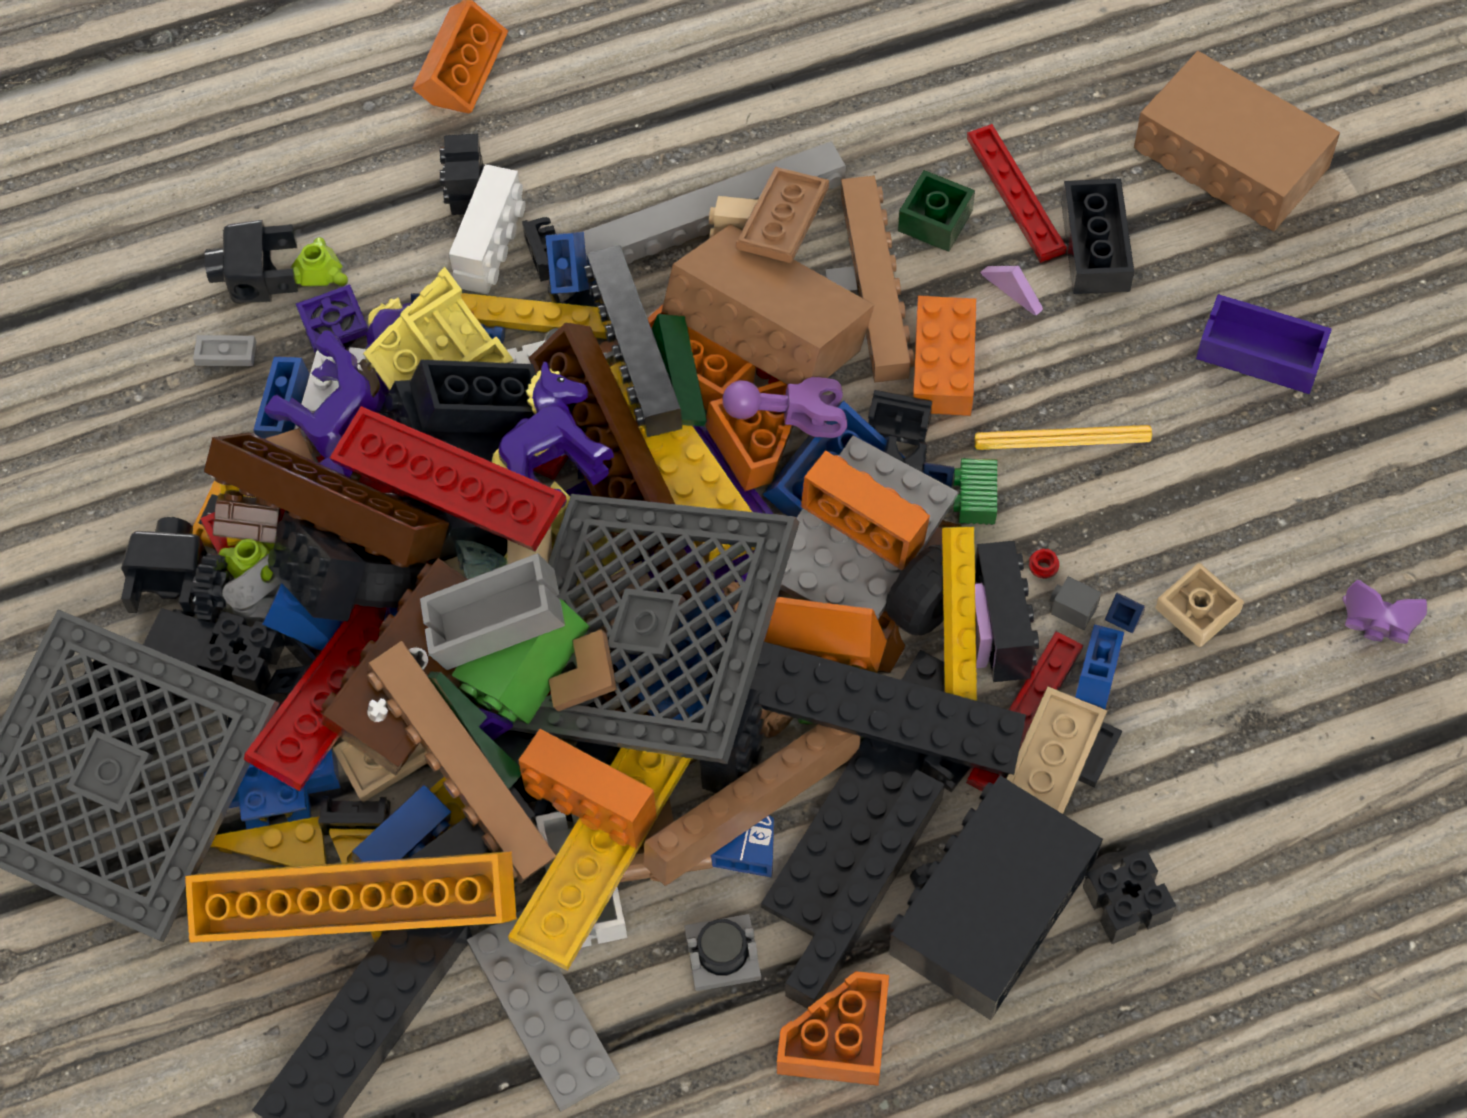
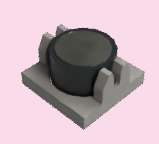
[684,914,761,991]

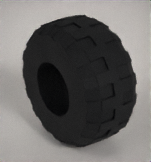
[885,545,944,636]
[352,546,427,608]

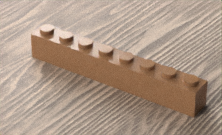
[841,175,915,383]
[367,641,556,883]
[644,725,861,886]

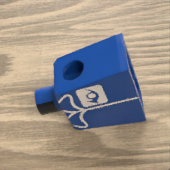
[711,815,774,878]

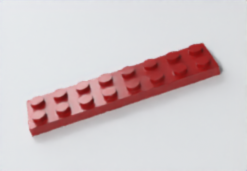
[329,406,566,552]
[244,605,386,791]

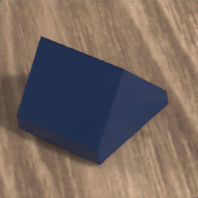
[923,463,954,488]
[1105,593,1145,633]

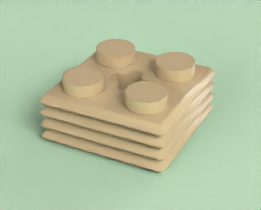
[1155,563,1244,647]

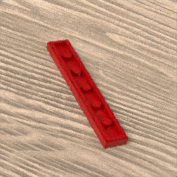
[967,124,1067,263]
[966,631,1084,791]

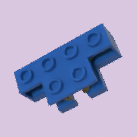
[204,748,341,830]

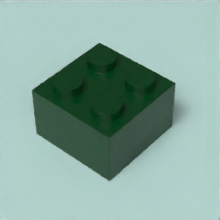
[898,170,975,252]

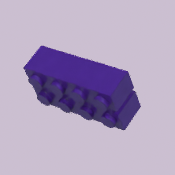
[1196,294,1332,394]

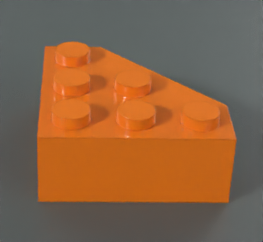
[705,381,794,491]
[777,971,889,1086]

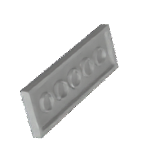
[467,908,620,1112]

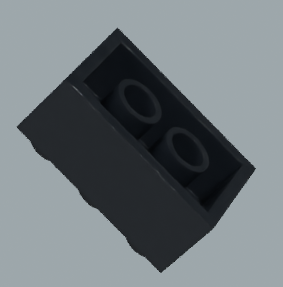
[61,660,184,755]

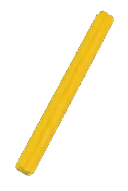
[974,425,1152,450]

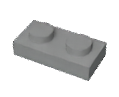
[193,335,257,366]

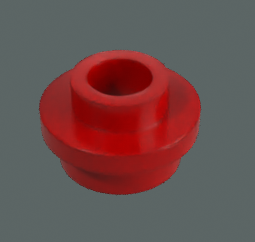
[1029,549,1060,579]

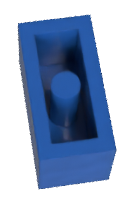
[546,232,589,294]

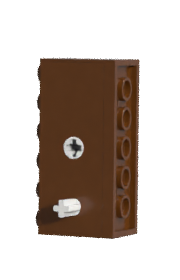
[321,558,469,776]

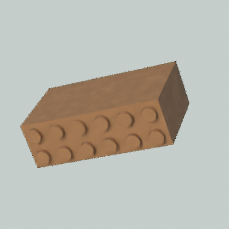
[1134,51,1340,231]
[662,224,874,385]

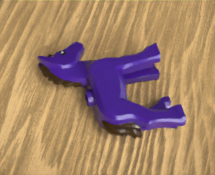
[264,330,380,481]

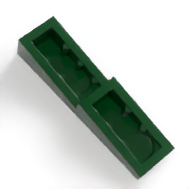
[651,314,707,427]
[427,671,522,789]

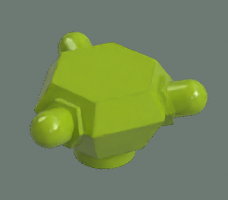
[291,237,348,287]
[219,539,275,583]

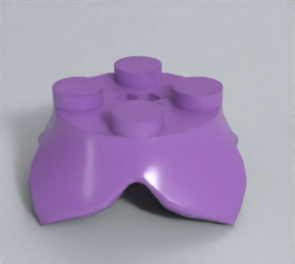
[1342,580,1427,644]

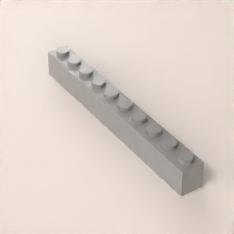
[583,141,846,265]

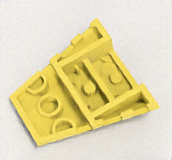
[363,267,514,391]

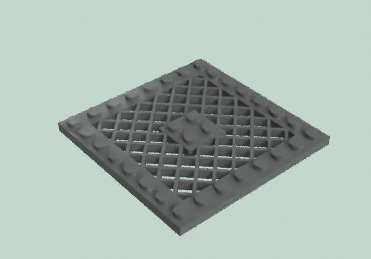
[497,494,800,764]
[0,609,279,942]

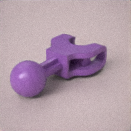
[723,377,847,438]

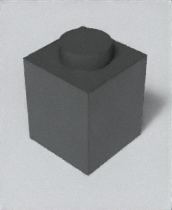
[1050,576,1101,630]

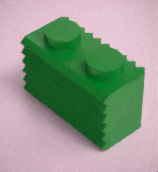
[953,458,998,525]

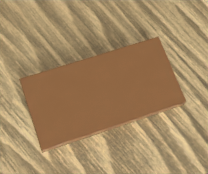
[736,167,829,263]

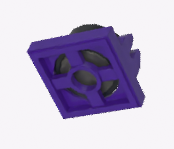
[296,284,368,353]

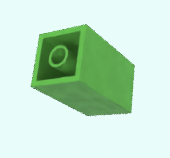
[451,598,590,725]

